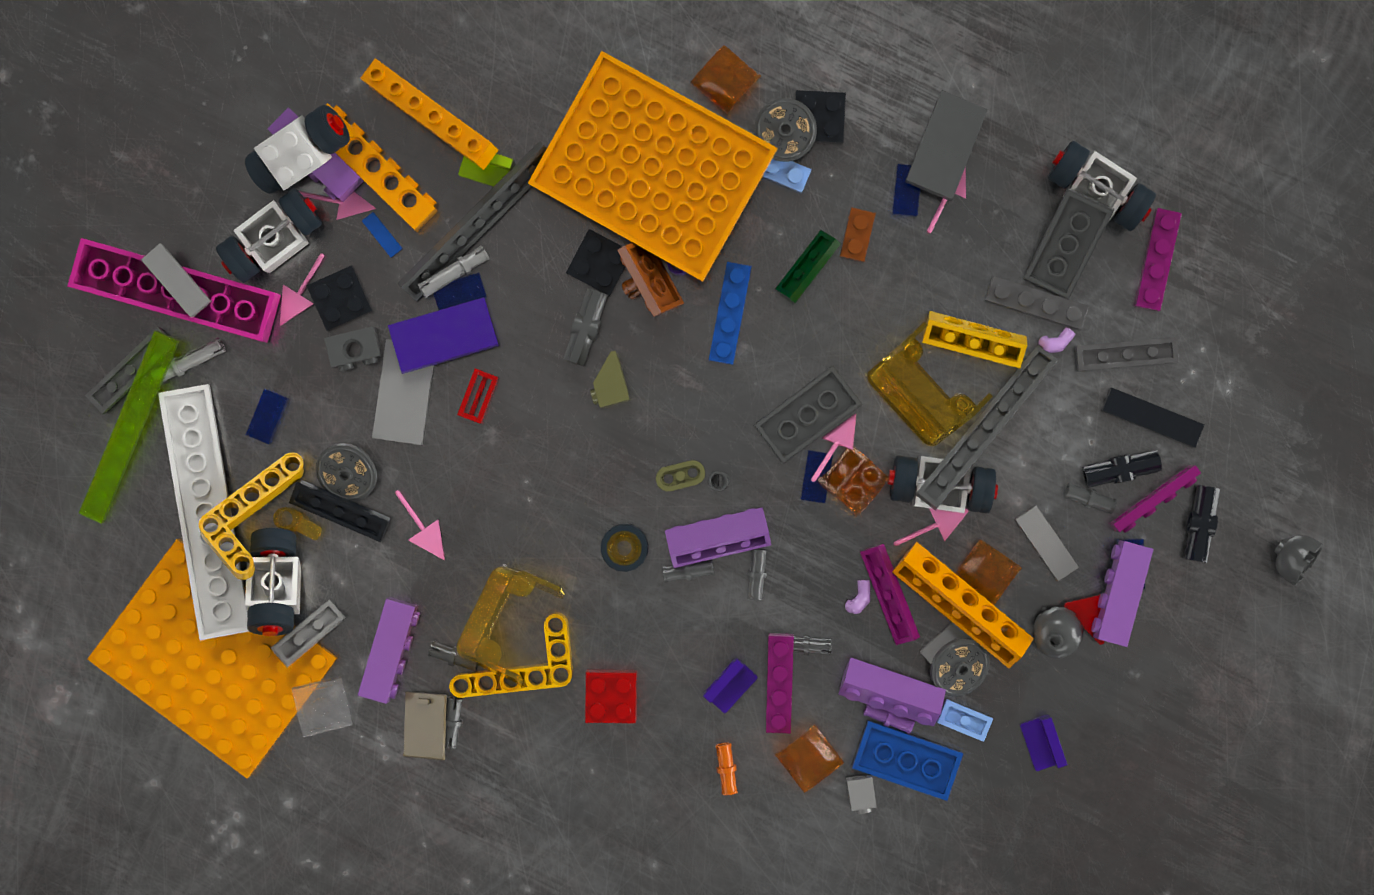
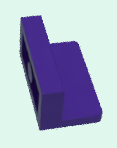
[703,657,758,713]
[1020,714,1068,771]

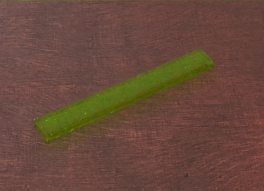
[79,330,180,523]

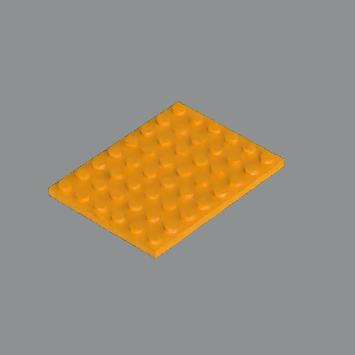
[528,51,778,282]
[87,539,338,779]

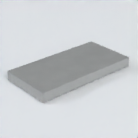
[372,339,434,445]

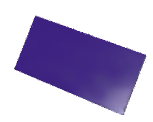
[388,297,499,374]

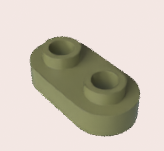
[656,460,705,491]

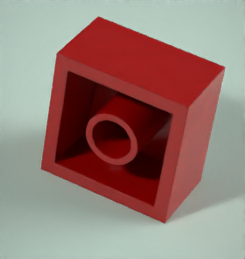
[585,669,637,723]

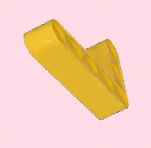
[199,452,304,580]
[449,612,573,698]

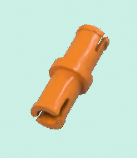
[715,742,738,795]

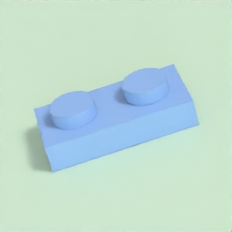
[763,159,812,194]
[936,699,993,742]

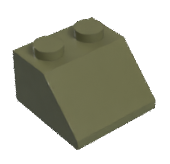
[590,351,631,409]

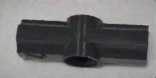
[1082,450,1162,488]
[1184,485,1220,563]

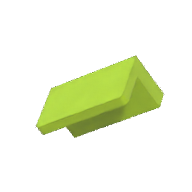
[458,154,515,187]

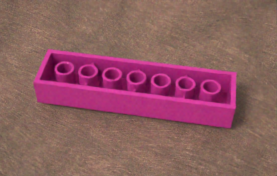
[67,238,281,343]

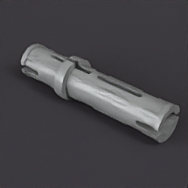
[417,246,489,298]
[151,338,226,385]

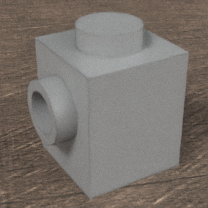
[846,774,877,814]

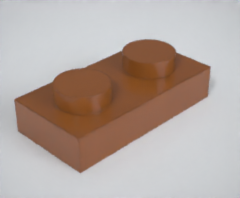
[839,207,876,263]

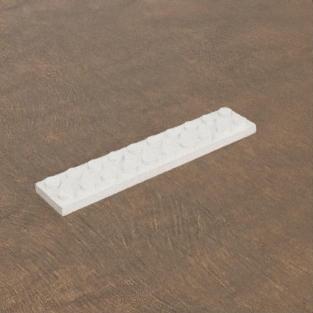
[158,384,250,640]

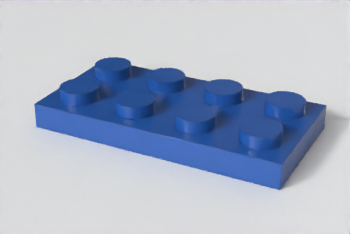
[852,720,963,801]

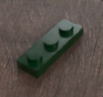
[775,230,841,303]

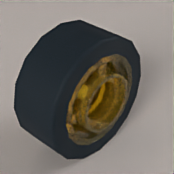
[601,524,648,572]

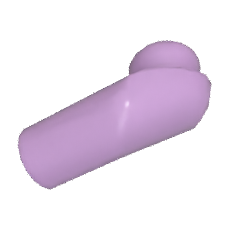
[1038,327,1076,353]
[845,580,871,614]

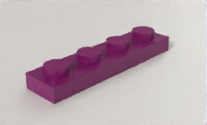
[1134,208,1182,312]
[1109,465,1201,533]
[860,544,920,645]
[766,633,794,734]

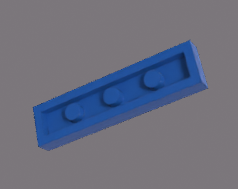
[709,262,752,365]

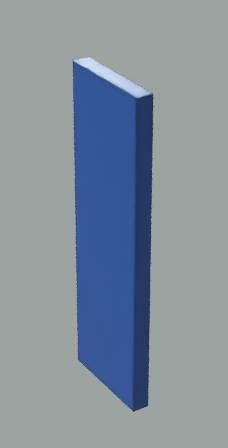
[362,212,403,258]

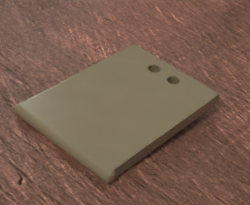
[403,692,447,760]

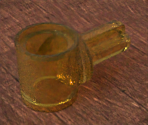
[273,507,322,540]

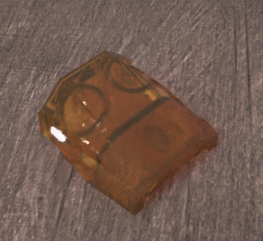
[690,45,761,115]
[818,446,888,517]
[955,539,1022,605]
[775,724,844,793]

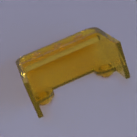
[868,322,993,446]
[457,567,565,686]

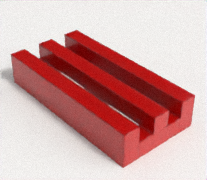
[457,368,499,424]

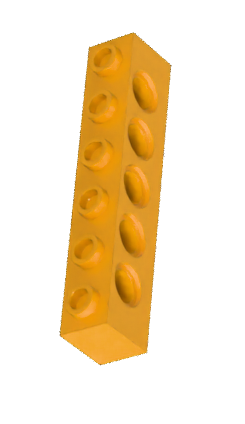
[360,58,499,170]
[326,103,438,232]
[892,542,1034,668]

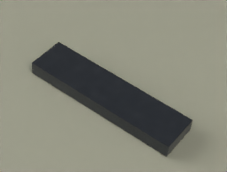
[1101,387,1205,448]
[289,479,391,542]

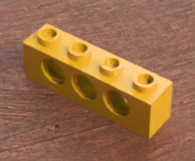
[922,311,1027,368]

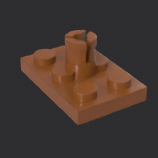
[617,243,684,317]

